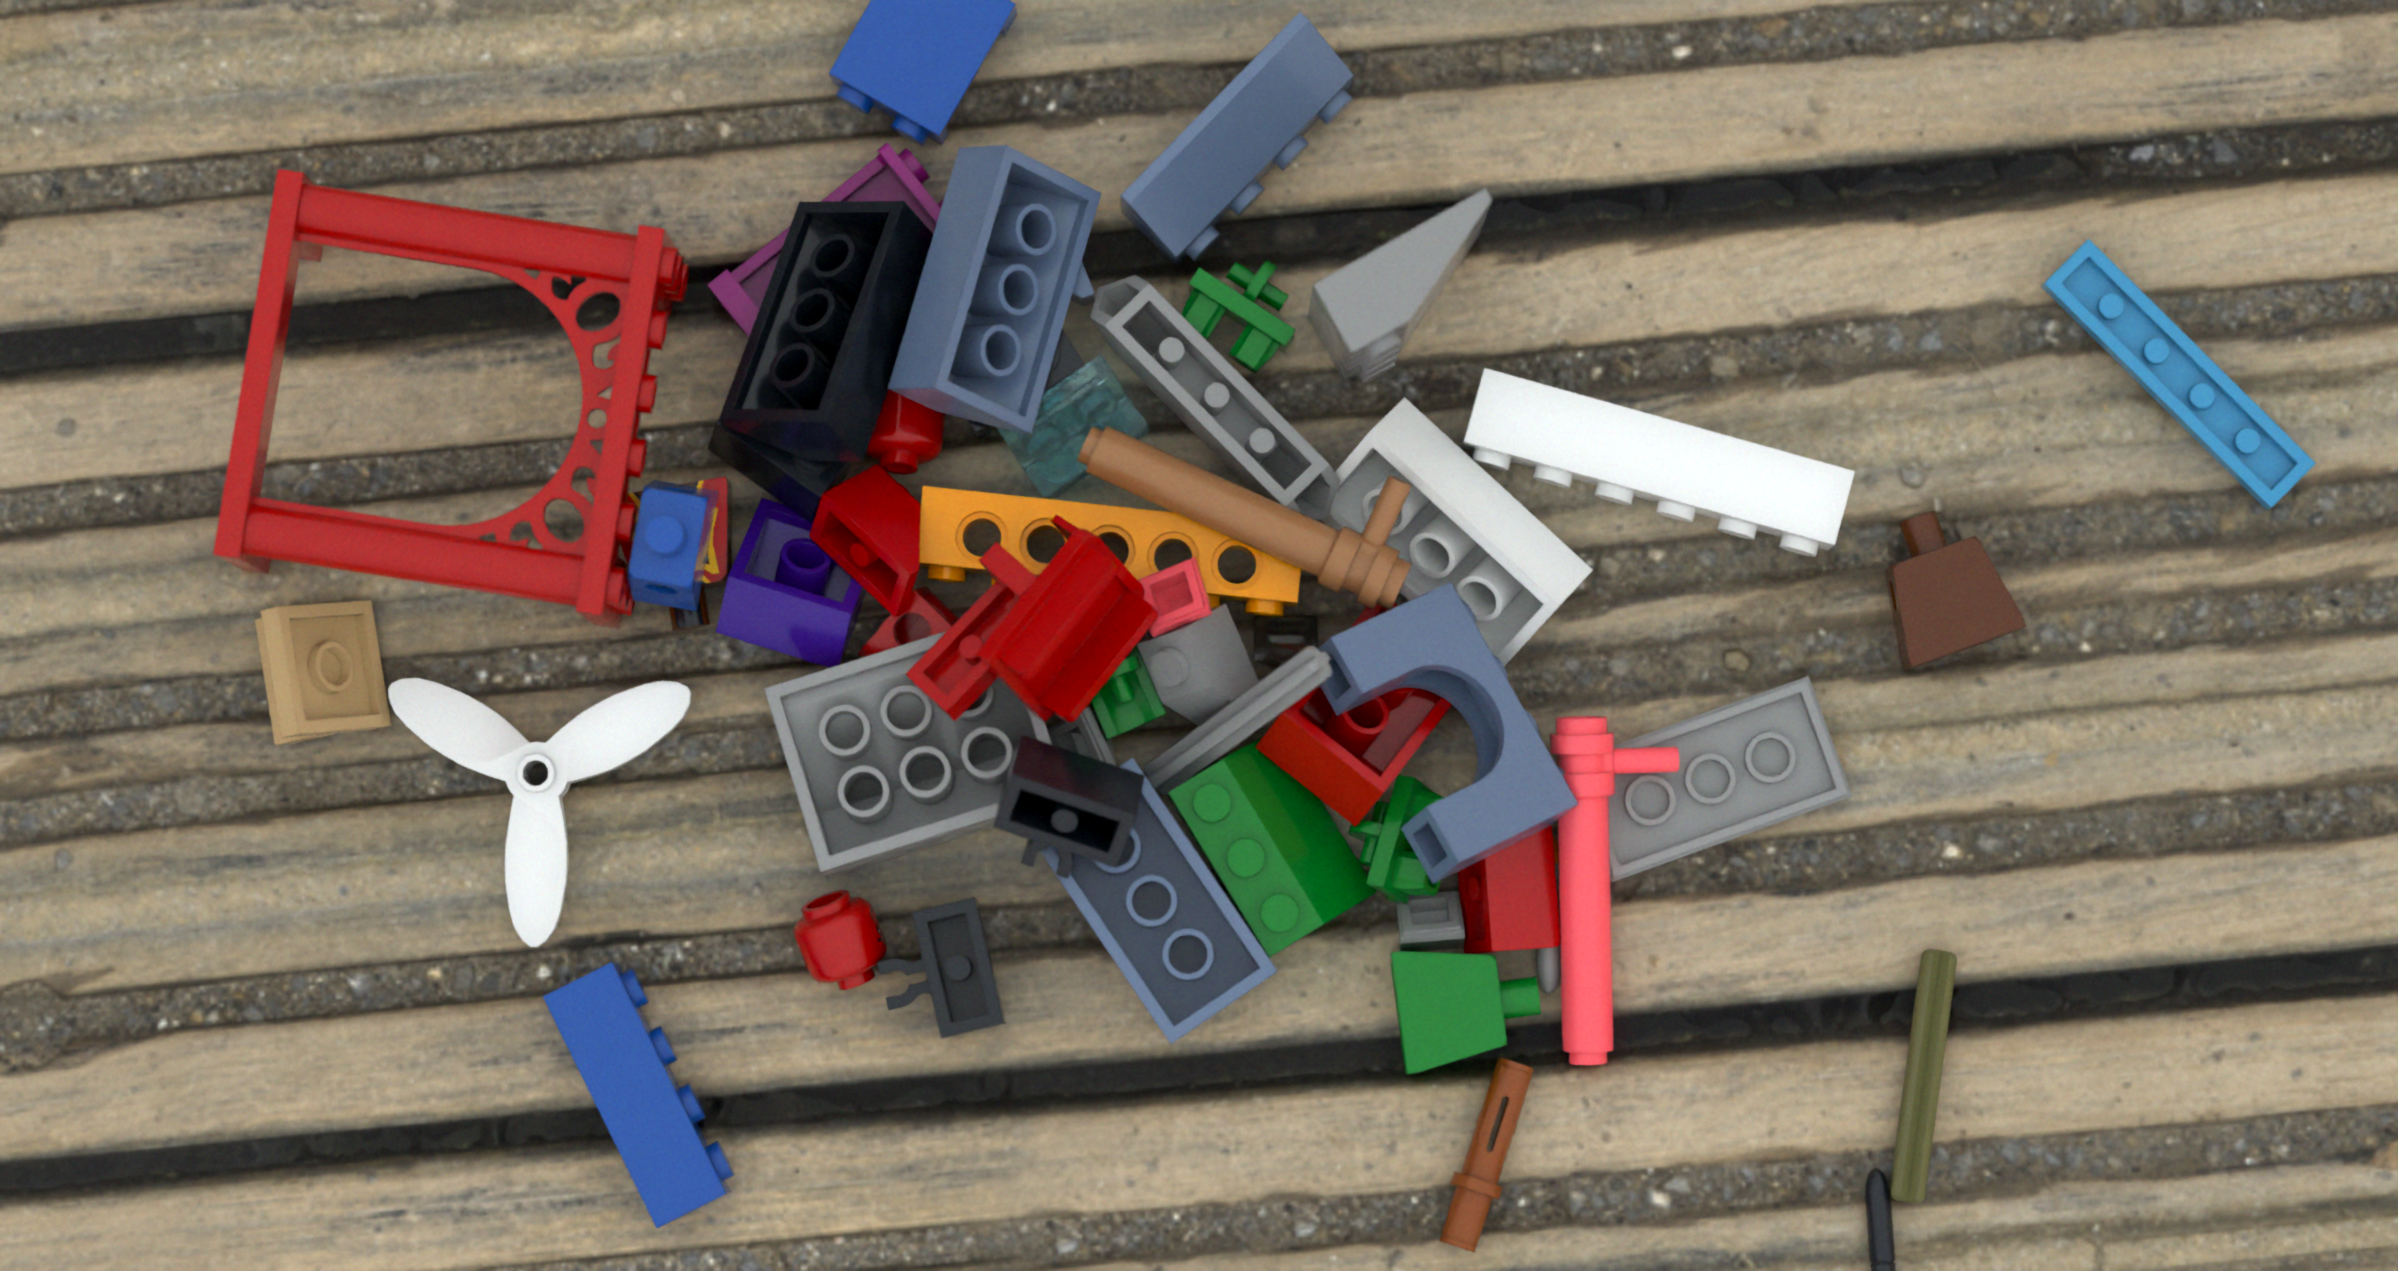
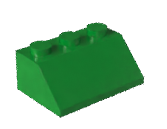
[1168,737,1377,958]

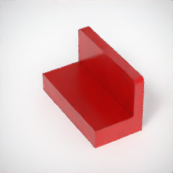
[1458,825,1561,954]

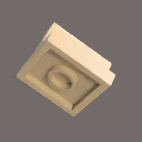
[255,600,392,745]

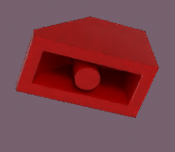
[809,464,921,618]

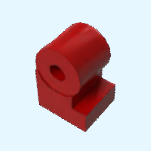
[858,586,959,658]

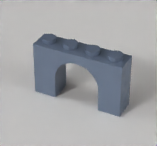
[1318,582,1578,884]

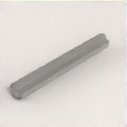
[1144,646,1333,795]

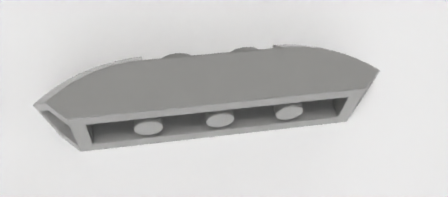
[1090,275,1340,520]

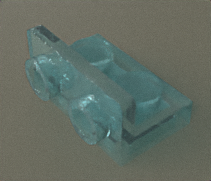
[996,354,1149,499]

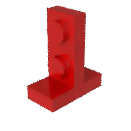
[905,542,1037,722]

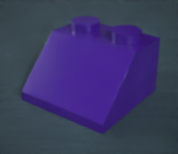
[716,498,866,668]

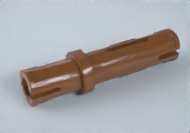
[1439,1057,1534,1253]

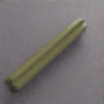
[1889,949,1957,1203]

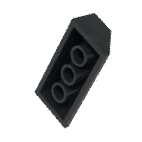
[719,201,933,462]

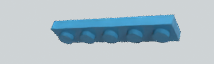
[2040,239,2316,510]

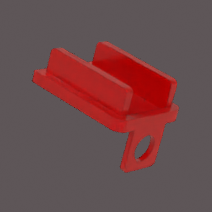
[976,515,1158,723]

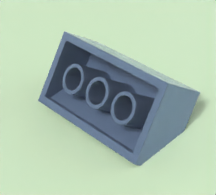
[1120,12,1354,265]
[888,145,1102,434]

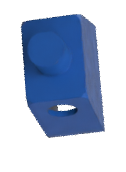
[628,480,718,612]

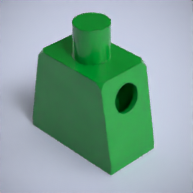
[1389,951,1541,1074]

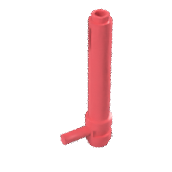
[1550,716,1679,1065]

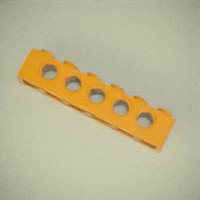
[919,486,1301,617]

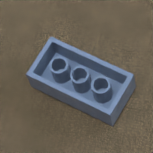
[1040,757,1278,1044]

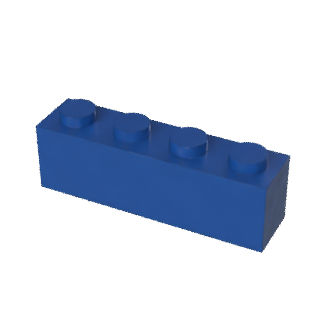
[543,962,735,1228]

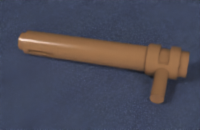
[1077,426,1412,610]

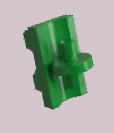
[1181,260,1296,374]
[1091,645,1166,740]
[1348,774,1445,904]

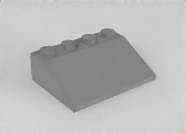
[1307,188,1492,384]
[764,631,1052,880]

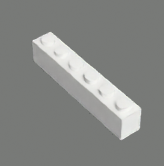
[1461,368,1855,557]

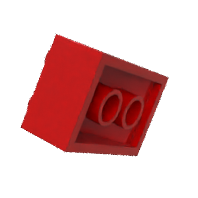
[1255,603,1452,827]

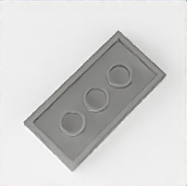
[1609,676,1852,883]

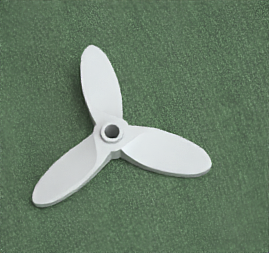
[388,678,692,947]

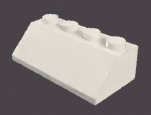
[1321,397,1593,666]

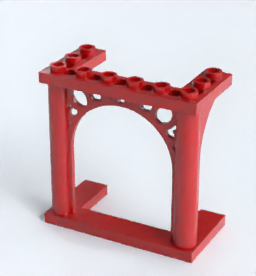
[213,169,689,629]

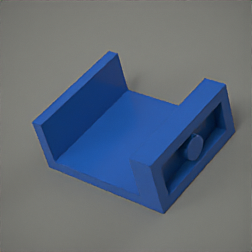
[829,0,1017,146]

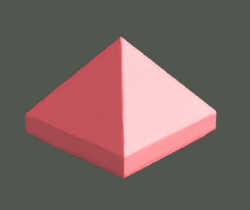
[1138,557,1213,637]

